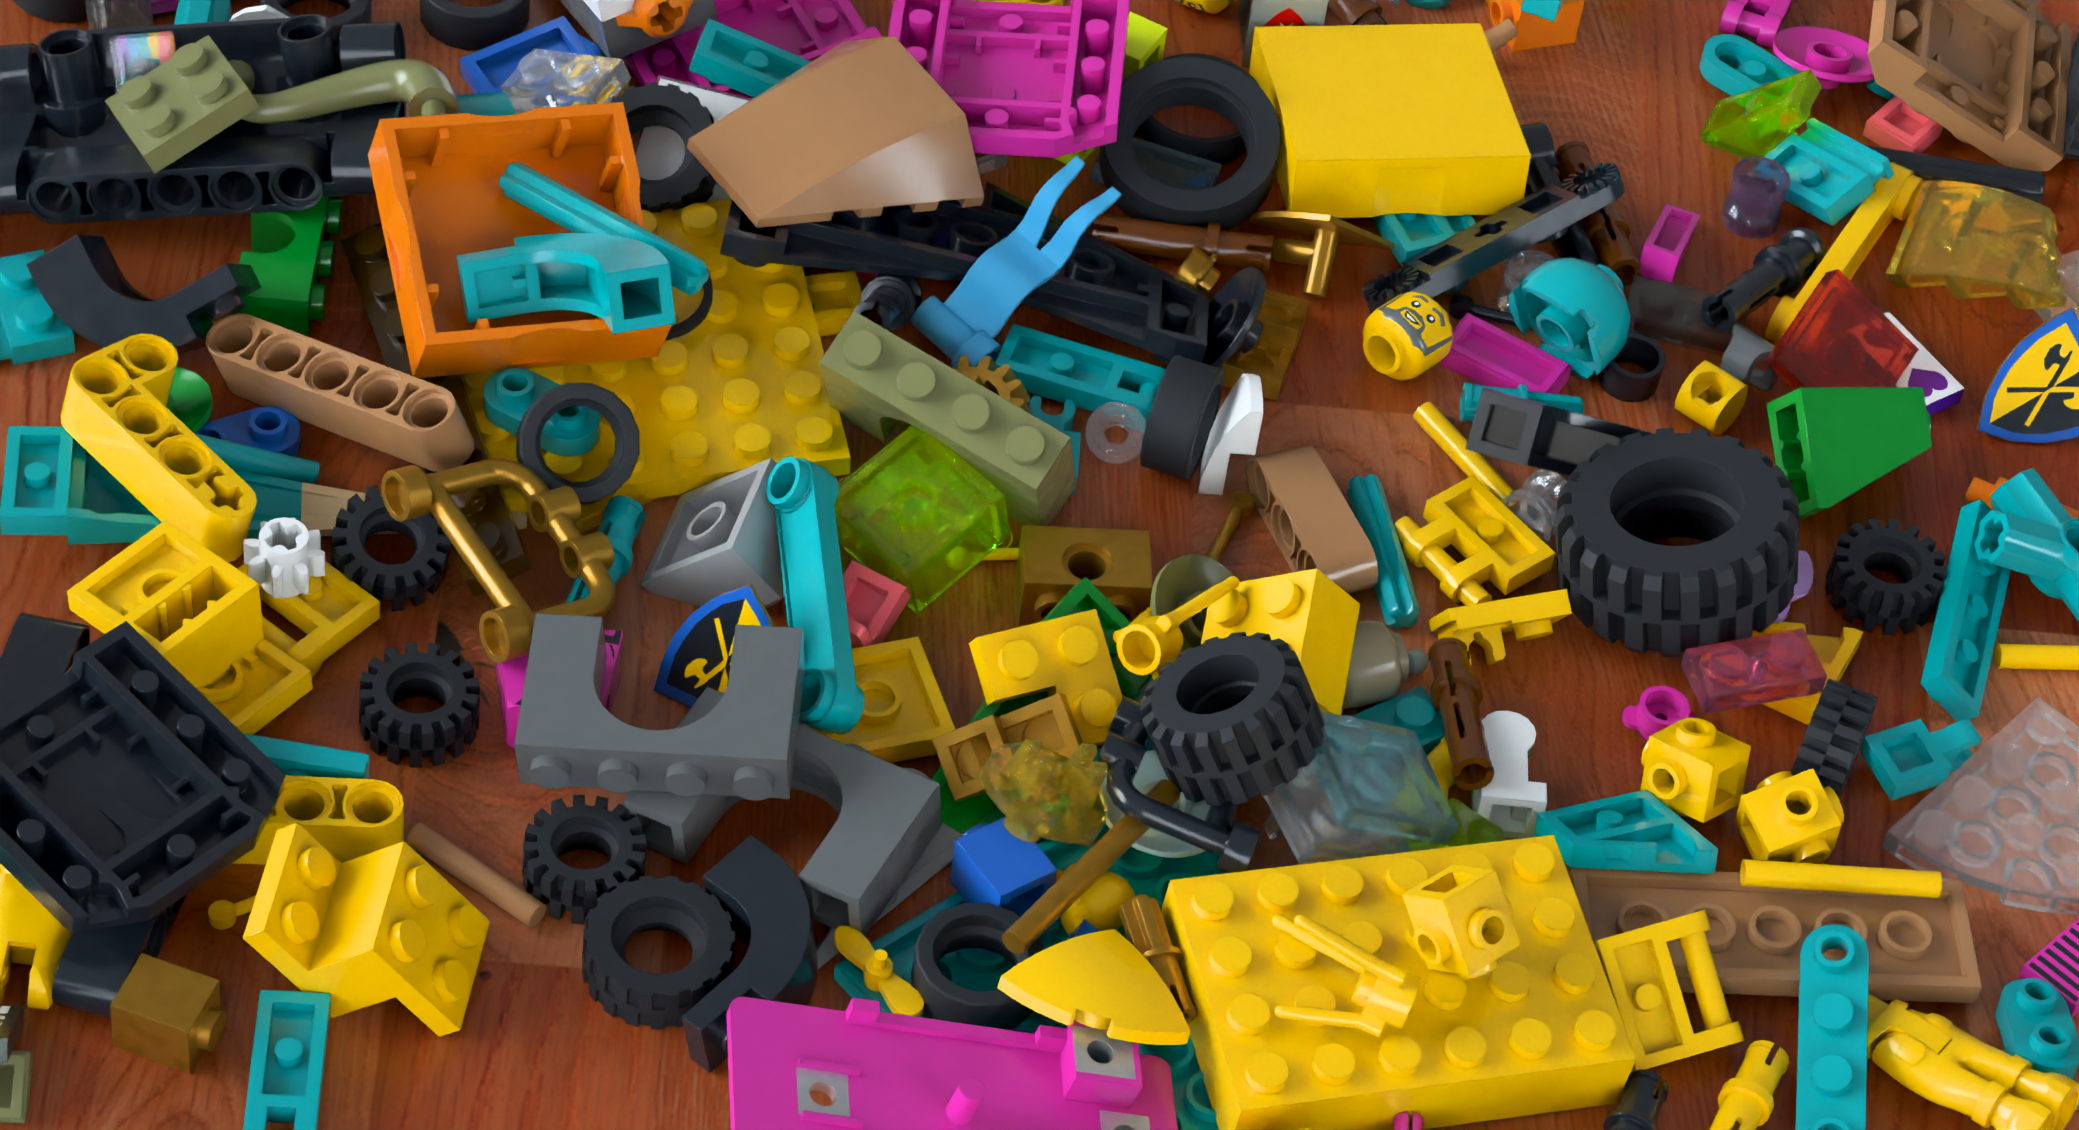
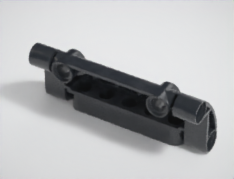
[0,14,406,224]

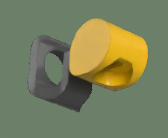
[1674,323,1784,435]

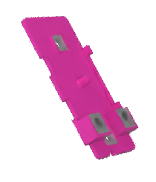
[726,997,1178,1130]

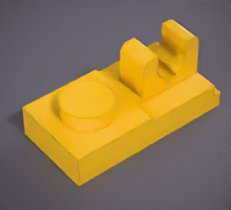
[1428,589,1572,666]

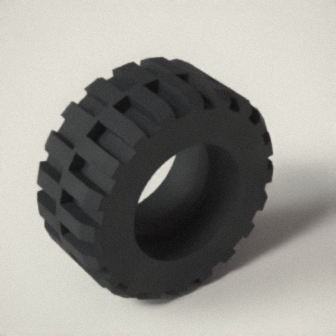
[1556,428,1799,658]

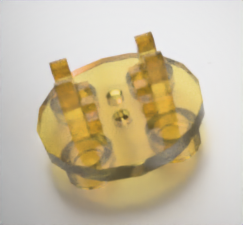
[978,739,1109,846]

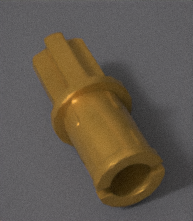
[1119,894,1197,1024]

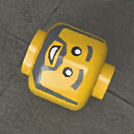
[1363,291,1453,381]

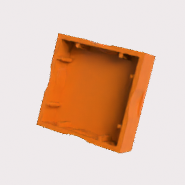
[368,102,672,378]

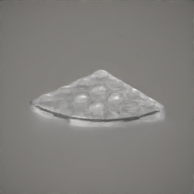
[1882,697,2079,915]

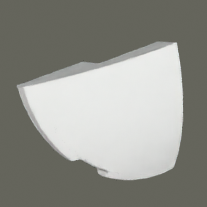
[1198,373,1263,495]

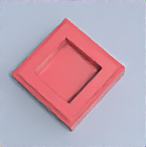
[1862,96,1943,153]

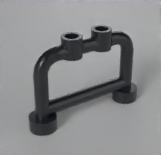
[1094,689,1261,873]

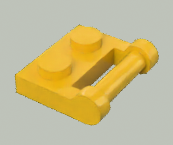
[238,561,380,678]
[1593,910,1744,1073]

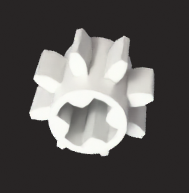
[243,517,325,598]

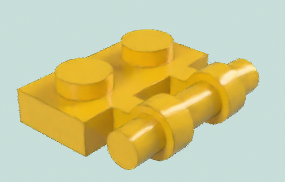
[1394,475,1556,605]

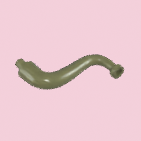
[228,59,459,124]

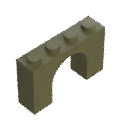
[819,311,1076,526]

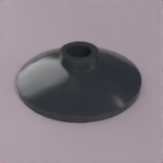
[1202,266,1266,368]

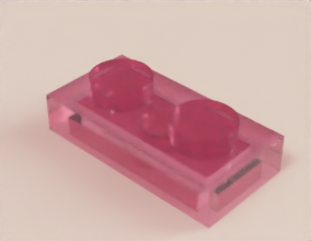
[1681,628,1827,714]

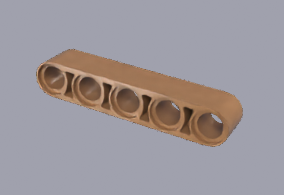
[206,313,474,472]

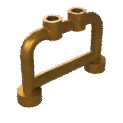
[381,458,615,663]

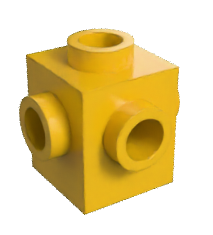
[1640,717,1751,823]
[1734,768,1844,864]
[1402,864,1521,979]

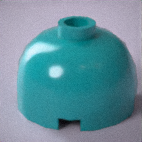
[1509,258,1631,379]

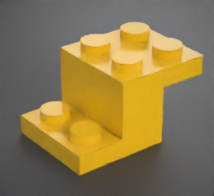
[67,520,313,735]
[243,822,490,1037]

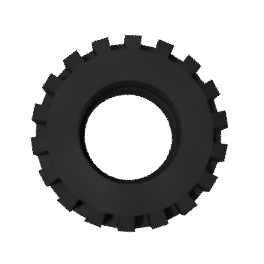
[1140,632,1325,806]

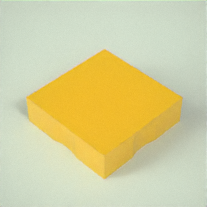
[1249,23,1531,218]

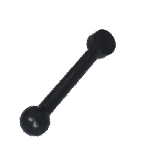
[1449,294,1534,331]

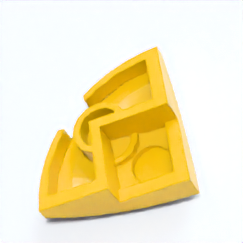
[997,929,1191,1045]

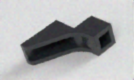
[1466,388,1654,476]

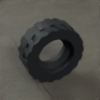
[605,82,718,213]
[582,875,735,1029]

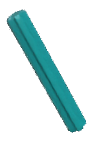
[499,162,710,295]

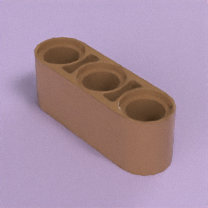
[1246,444,1378,594]

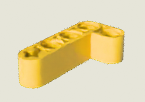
[60,333,257,562]

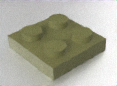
[105,35,260,174]

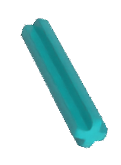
[1346,474,1421,630]

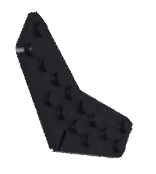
[720,182,1209,364]

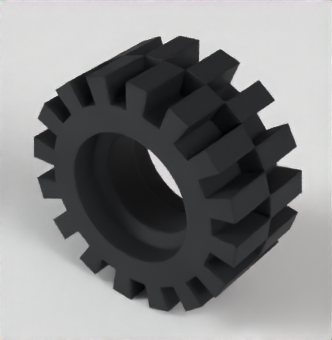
[330,485,451,611]
[1825,518,1947,636]
[359,642,480,768]
[1791,679,1878,800]
[522,795,647,924]

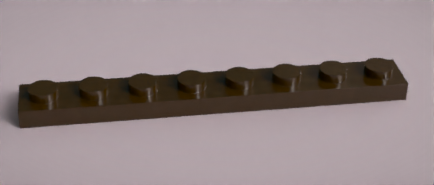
[341,222,533,596]

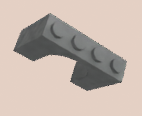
[514,613,805,801]
[624,687,942,936]

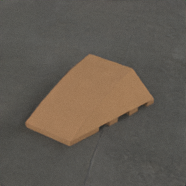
[687,36,984,228]

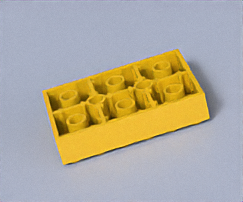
[1161,835,1636,1130]

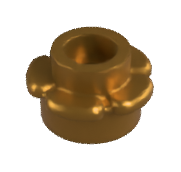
[1174,247,1221,295]

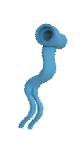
[910,155,1122,369]

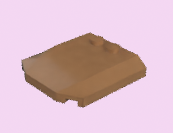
[1868,0,2072,171]

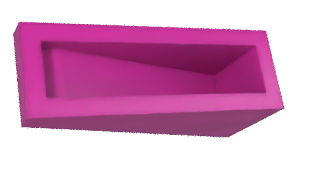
[1631,204,1701,299]

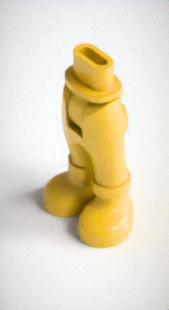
[1867,993,2079,1130]

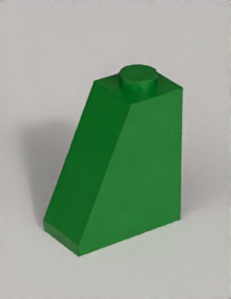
[1767,387,1932,520]

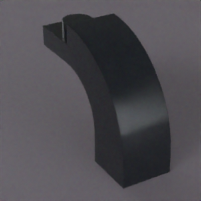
[26,235,261,353]
[682,835,818,1073]

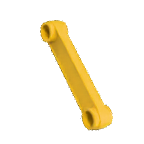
[1765,162,1923,358]

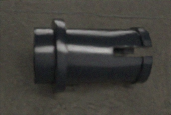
[1603,1069,1670,1130]

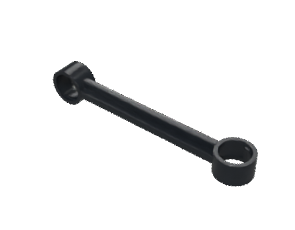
[1520,122,1665,402]

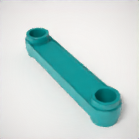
[766,457,865,735]

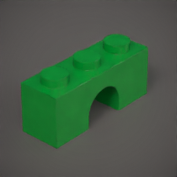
[236,196,344,337]

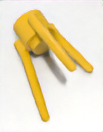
[1113,576,1239,680]
[1272,914,1421,1037]

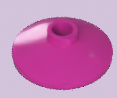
[1772,26,1874,89]

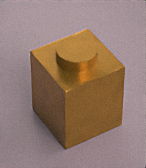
[110,953,227,1074]

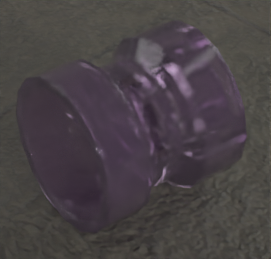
[1721,156,1791,239]

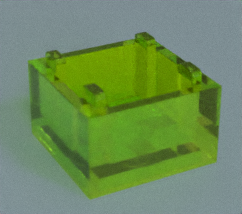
[834,425,1011,614]

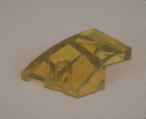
[1885,180,2067,310]

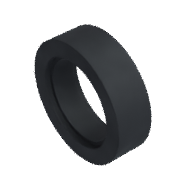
[1099,57,1280,231]

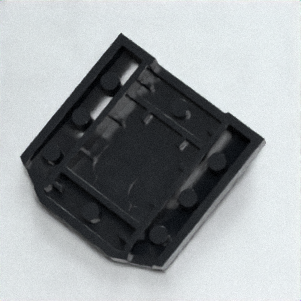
[0,621,286,934]

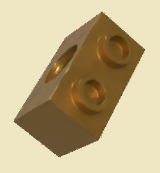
[1016,525,1153,625]

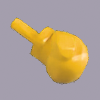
[1055,863,1135,935]

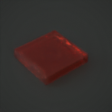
[1765,269,1919,390]

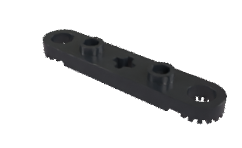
[1362,162,1625,315]

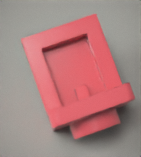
[843,560,911,648]

